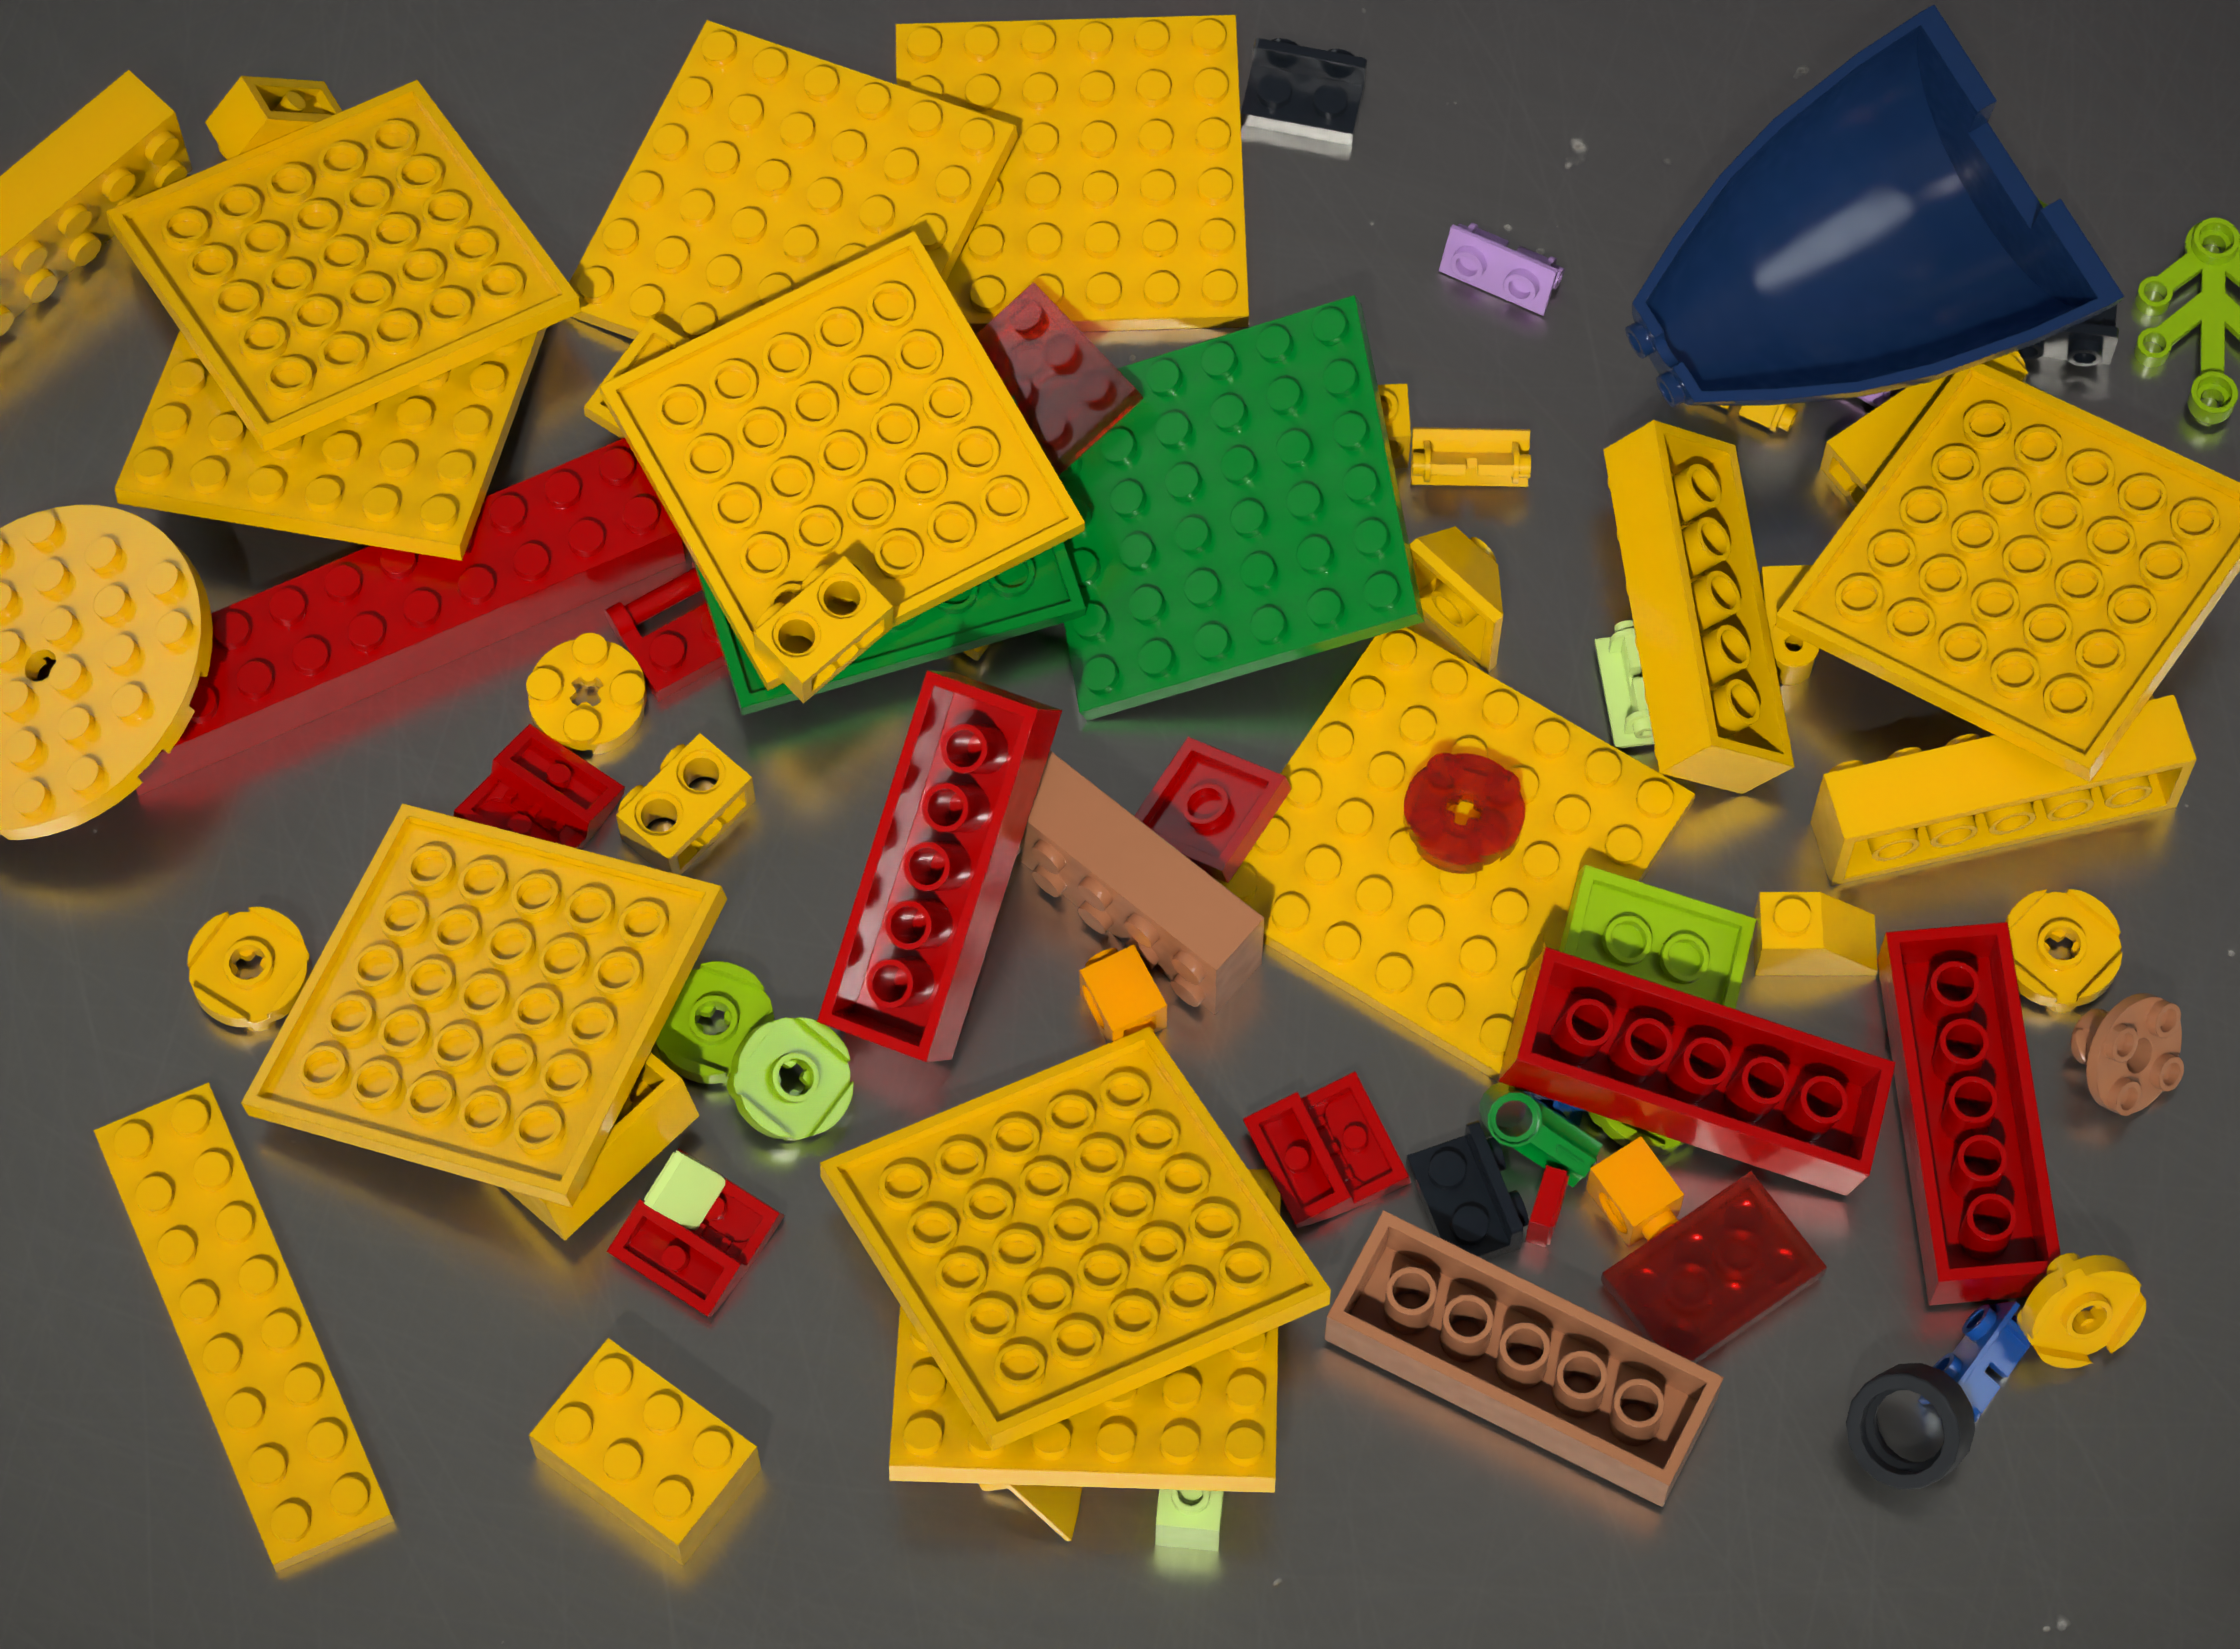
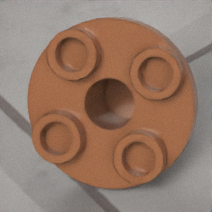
[2071,993,2184,1116]

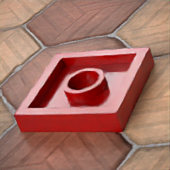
[1134,737,1291,883]

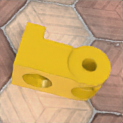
[1760,565,1819,686]

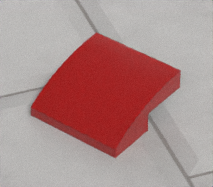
[453,724,625,850]
[1243,1071,1411,1228]
[606,1148,785,1318]

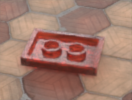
[976,282,1144,476]
[1601,1171,1827,1364]

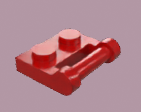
[604,562,726,702]

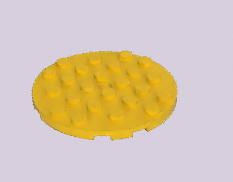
[0,505,213,840]

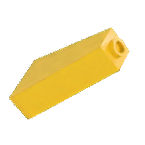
[1820,351,2028,508]

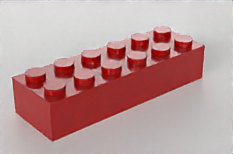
[817,670,1063,1062]
[1877,922,2061,1305]
[1498,947,1896,1196]

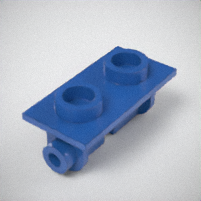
[1918,1301,2031,1422]

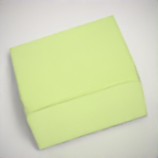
[644,1151,726,1230]

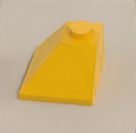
[1409,526,1503,673]

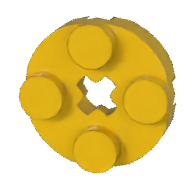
[526,633,647,754]
[2005,889,2123,1013]
[187,907,312,1031]
[2017,1253,2146,1368]

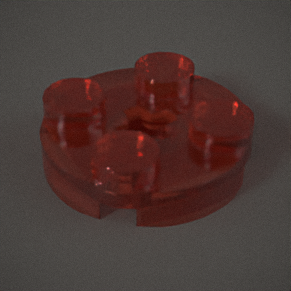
[1403,753,1525,874]

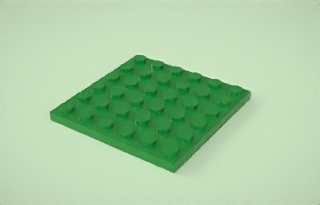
[1025,295,1425,721]

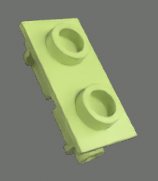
[1594,620,1654,749]

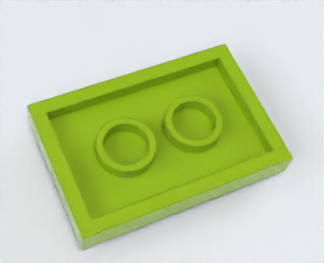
[1559,865,1757,1009]

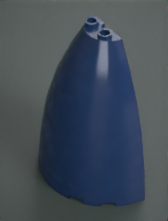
[1625,5,2125,408]

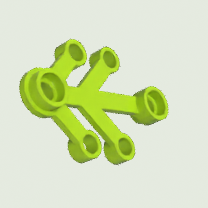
[2134,218,2240,424]

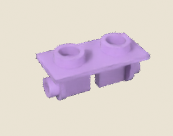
[1439,222,1565,316]

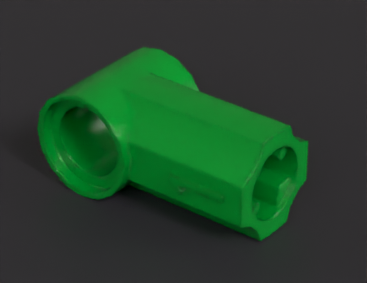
[1479,1082,1603,1188]

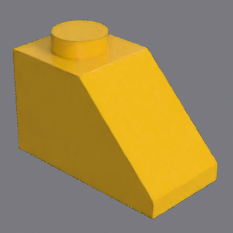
[205,76,342,160]
[1753,892,1878,976]

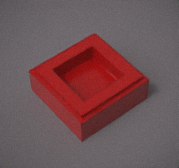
[1525,1165,1569,1248]

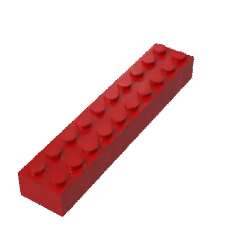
[135,438,686,796]

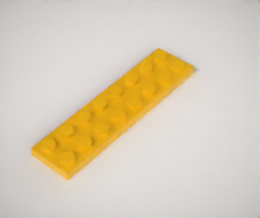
[93,1082,394,1572]

